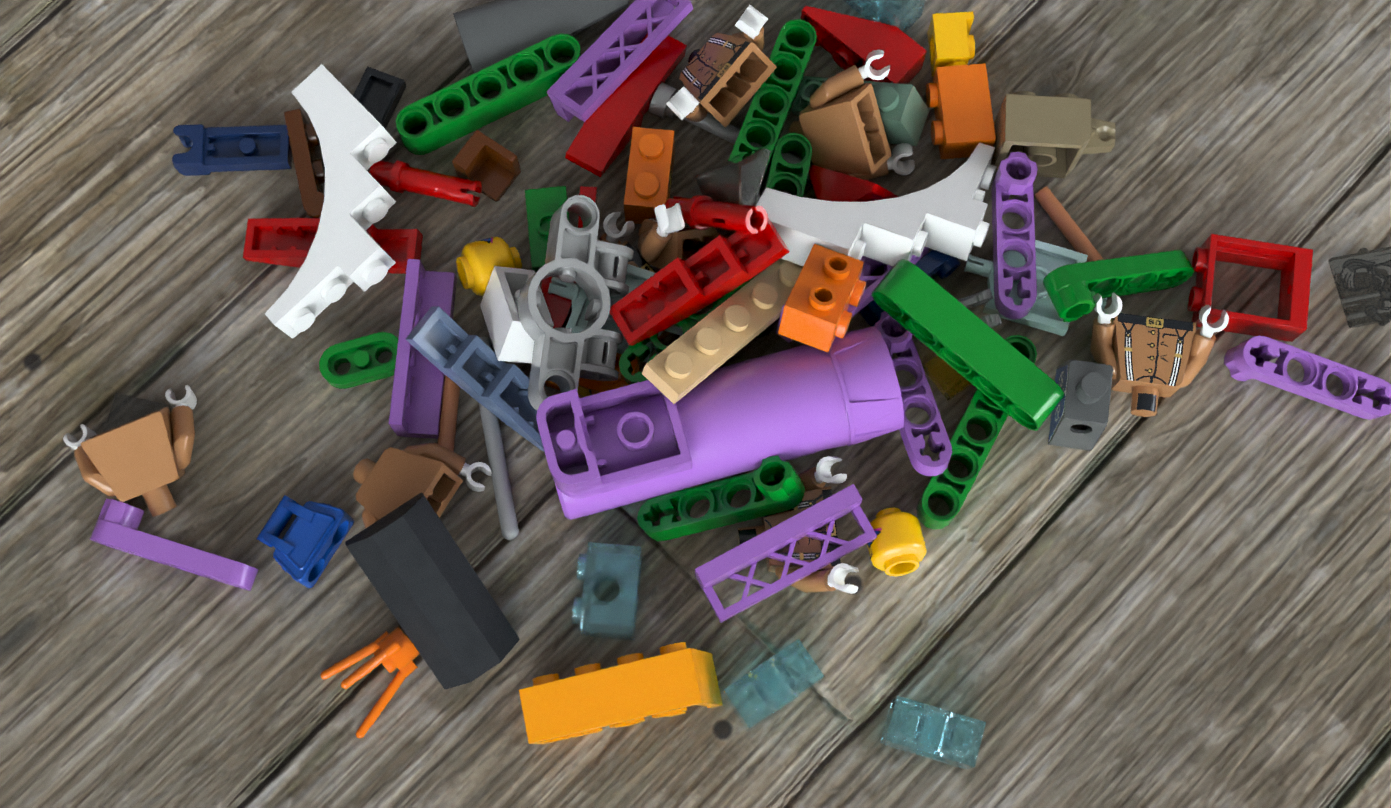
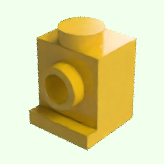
[927,12,975,77]

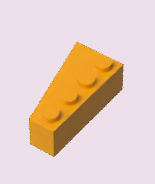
[519,642,723,744]

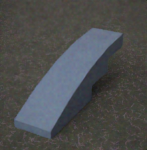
[406,306,548,452]

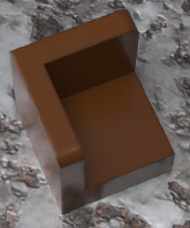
[452,130,521,202]

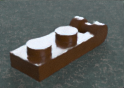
[284,108,325,218]

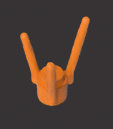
[320,627,420,738]

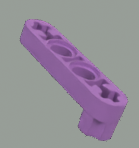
[992,152,1038,319]
[875,311,952,476]
[1224,335,1391,420]
[90,498,258,591]

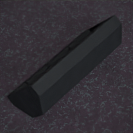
[345,492,520,689]

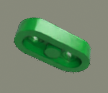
[319,332,398,389]

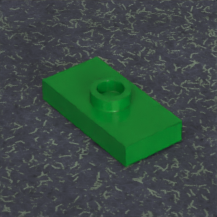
[525,186,570,272]

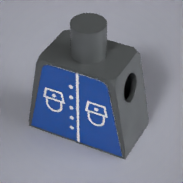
[1048,360,1113,451]

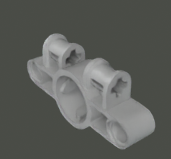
[517,195,634,410]

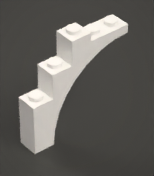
[265,64,397,339]
[756,142,997,266]

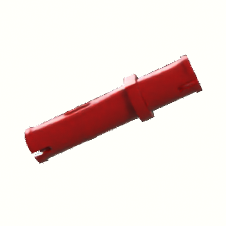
[368,160,482,207]
[664,195,768,234]

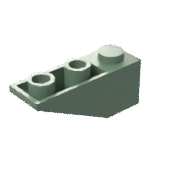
[791,76,929,146]

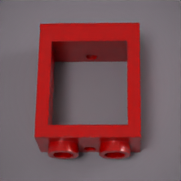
[1187,234,1313,342]

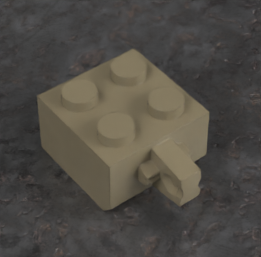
[991,91,1116,178]

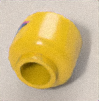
[456,236,522,296]
[867,508,927,576]

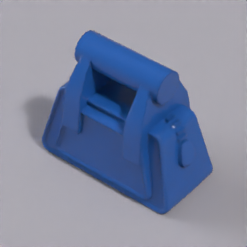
[256,495,354,588]

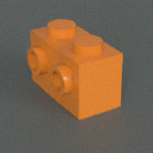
[778,244,867,352]

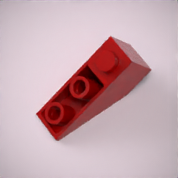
[801,6,927,84]

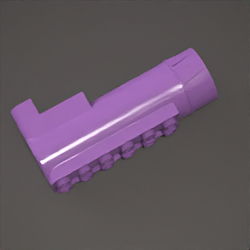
[536,326,904,520]

